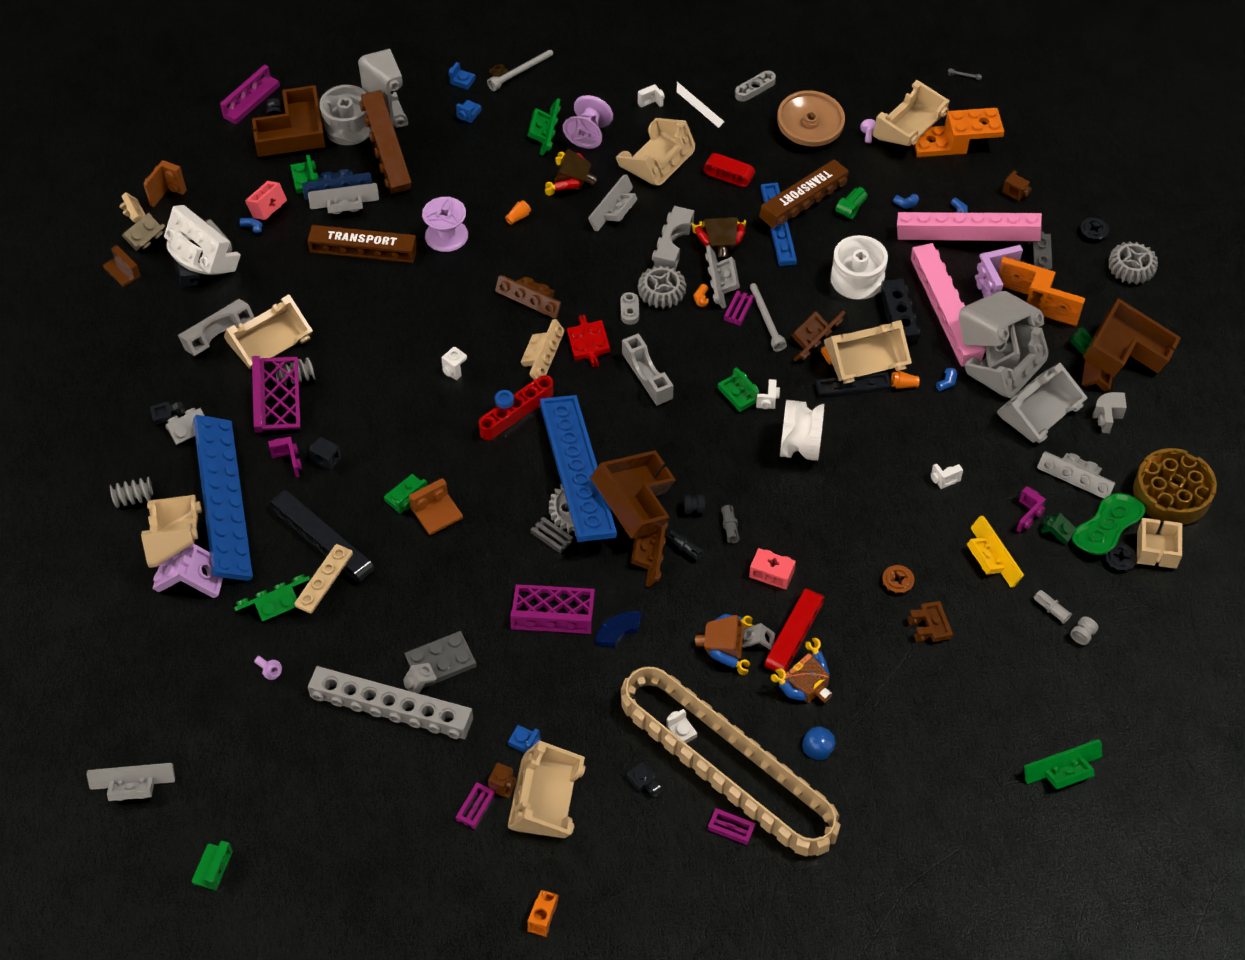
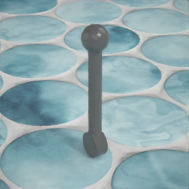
[948,68,982,80]

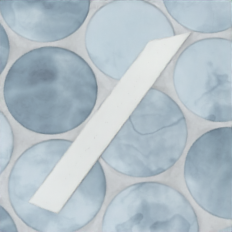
[677,82,724,128]

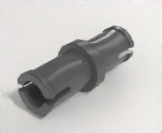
[721,505,740,543]

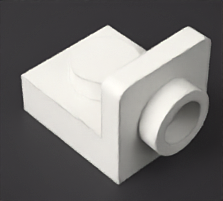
[931,464,963,489]
[666,709,697,743]

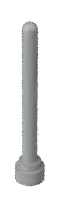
[487,50,553,91]
[750,283,787,352]

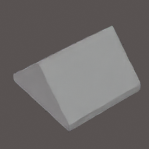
[985,323,1020,369]

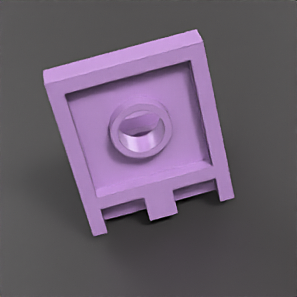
[975,245,1023,298]
[152,544,223,598]

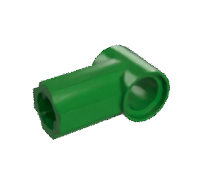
[836,187,868,219]

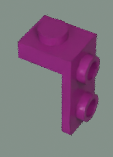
[268,437,302,477]
[1017,486,1046,533]

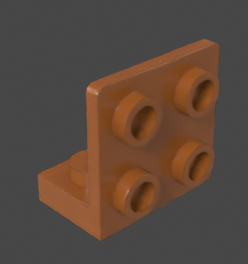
[144,160,187,207]
[409,478,463,535]

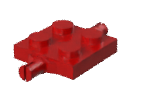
[567,315,611,367]

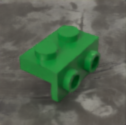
[718,367,759,412]

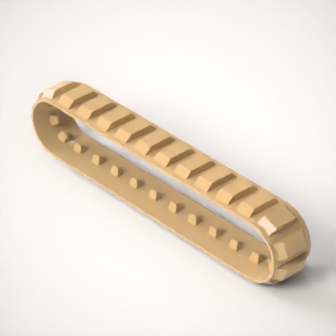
[621,667,840,856]

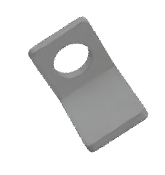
[742,623,775,650]

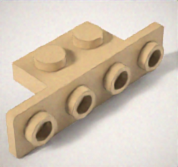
[521,319,564,380]
[294,544,353,614]

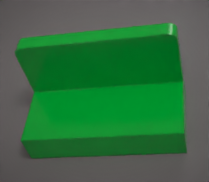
[192,841,233,891]

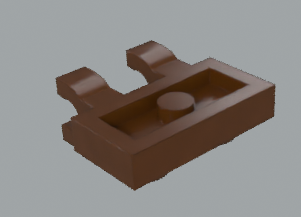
[907,601,953,643]

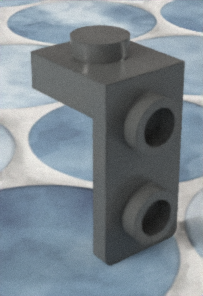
[1028,232,1052,270]

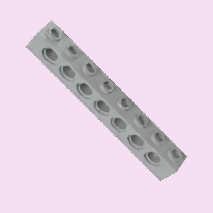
[308,666,473,739]

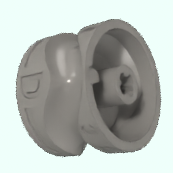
[320,85,371,145]

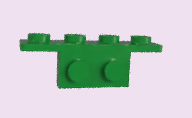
[527,98,561,156]
[234,574,310,622]
[1024,739,1102,789]

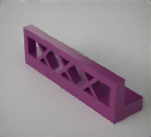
[220,65,280,124]

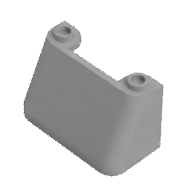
[358,49,408,127]
[959,291,1044,346]
[964,323,1048,398]
[996,363,1087,443]

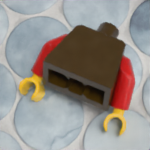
[545,149,597,196]
[692,217,746,260]

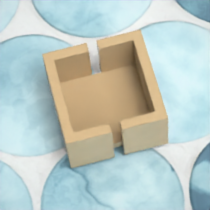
[1137,518,1182,569]

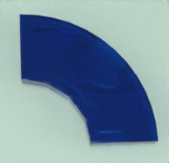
[595,611,641,647]

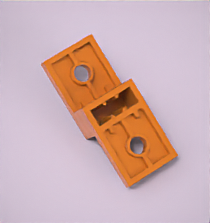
[914,108,1004,157]
[998,256,1085,326]

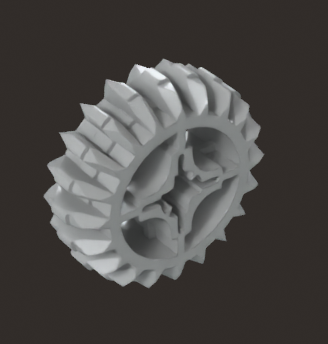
[1108,241,1158,285]
[638,265,686,309]

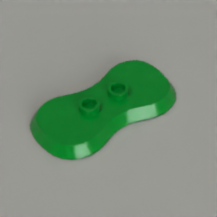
[1072,493,1145,555]

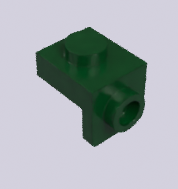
[1069,327,1093,355]
[1040,513,1076,544]

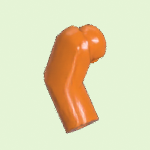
[693,284,709,307]

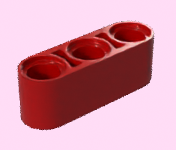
[703,153,755,187]

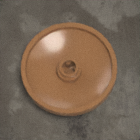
[777,91,845,146]

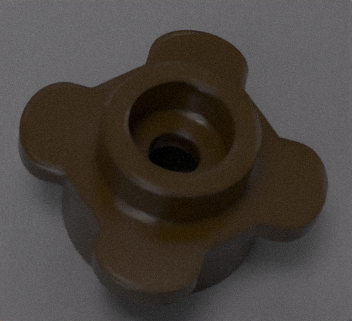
[489,64,508,77]

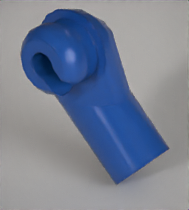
[893,194,919,209]
[950,197,968,213]
[936,368,957,391]

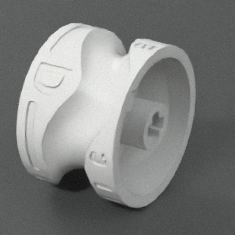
[831,235,888,300]
[780,400,824,461]

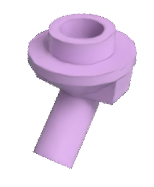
[860,119,876,143]
[254,656,282,680]

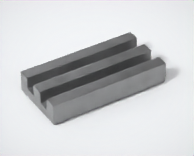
[531,517,573,554]

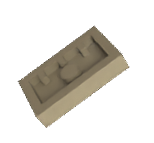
[122,213,165,251]

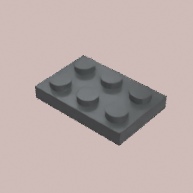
[404,631,477,689]

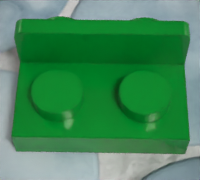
[290,155,319,194]
[384,474,428,514]

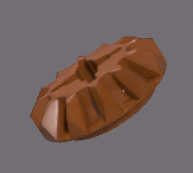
[882,565,914,594]

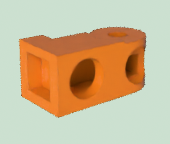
[528,890,559,937]

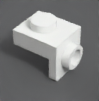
[638,84,665,107]
[441,347,467,380]
[756,379,780,409]

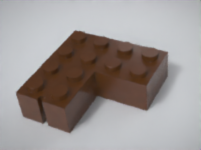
[252,85,326,157]
[1083,298,1181,377]
[590,450,676,539]

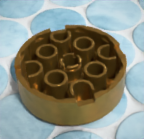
[1133,448,1217,525]

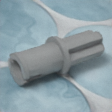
[1034,590,1072,624]

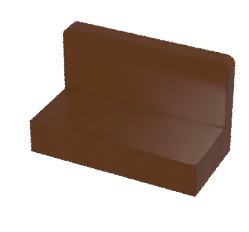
[103,245,141,287]
[1081,359,1113,392]

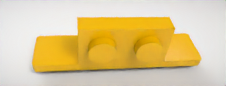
[967,516,1024,587]

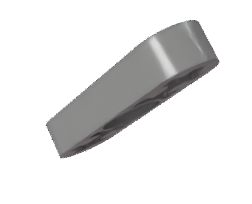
[735,71,776,102]

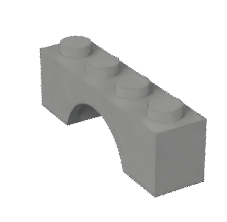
[652,206,694,270]
[178,299,255,356]
[622,333,673,406]

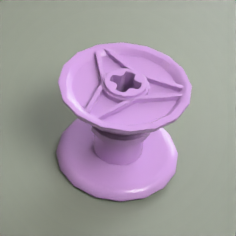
[563,95,613,149]
[422,197,468,252]

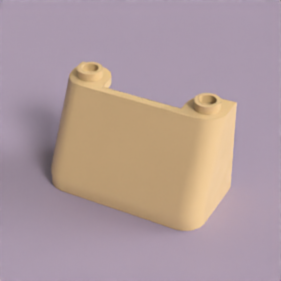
[873,80,949,146]
[616,118,695,185]
[224,295,313,369]
[824,320,912,384]
[141,495,201,568]
[508,740,585,838]

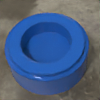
[495,390,514,409]

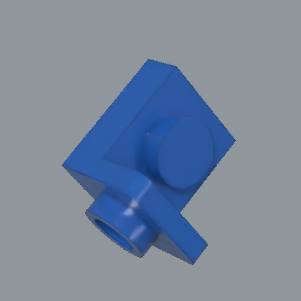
[448,62,475,90]
[456,100,482,123]
[508,725,542,753]

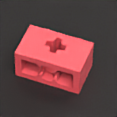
[245,181,287,220]
[749,548,796,590]

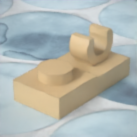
[119,192,146,223]

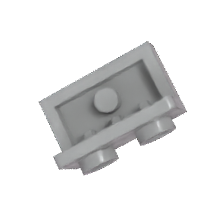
[165,408,204,445]

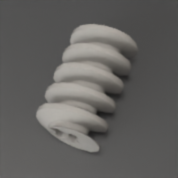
[275,357,315,386]
[110,477,153,508]

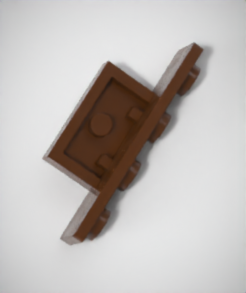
[495,275,561,319]
[791,310,845,362]
[631,522,668,587]

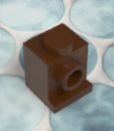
[1002,171,1032,202]
[488,763,517,799]

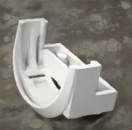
[164,205,240,275]

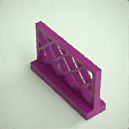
[252,356,300,433]
[510,584,595,634]

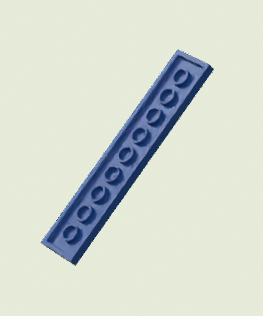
[540,395,617,542]
[193,414,253,581]

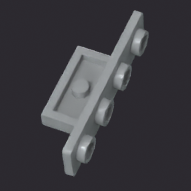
[588,175,637,231]
[308,183,379,214]
[705,245,740,309]
[1037,451,1115,498]
[87,763,175,801]

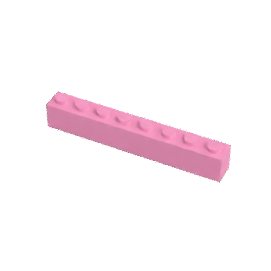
[897,212,1042,241]
[911,243,985,367]

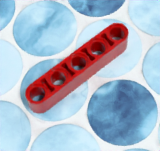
[479,375,553,440]
[764,588,824,672]

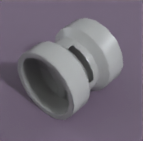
[1070,617,1098,645]

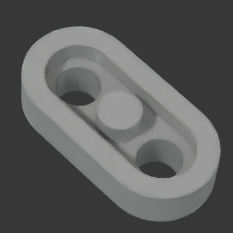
[621,292,639,325]

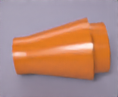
[505,200,531,225]
[891,371,920,389]

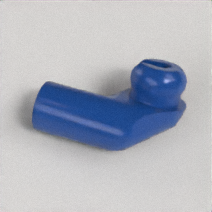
[240,218,263,233]

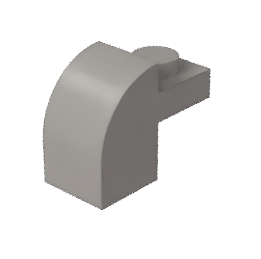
[1093,392,1127,434]

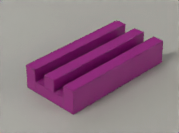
[724,290,754,326]
[456,782,496,830]
[708,808,756,845]

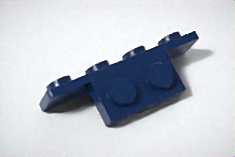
[302,169,372,200]

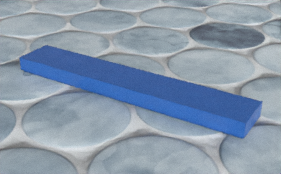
[761,183,797,266]

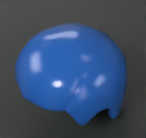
[802,726,836,760]

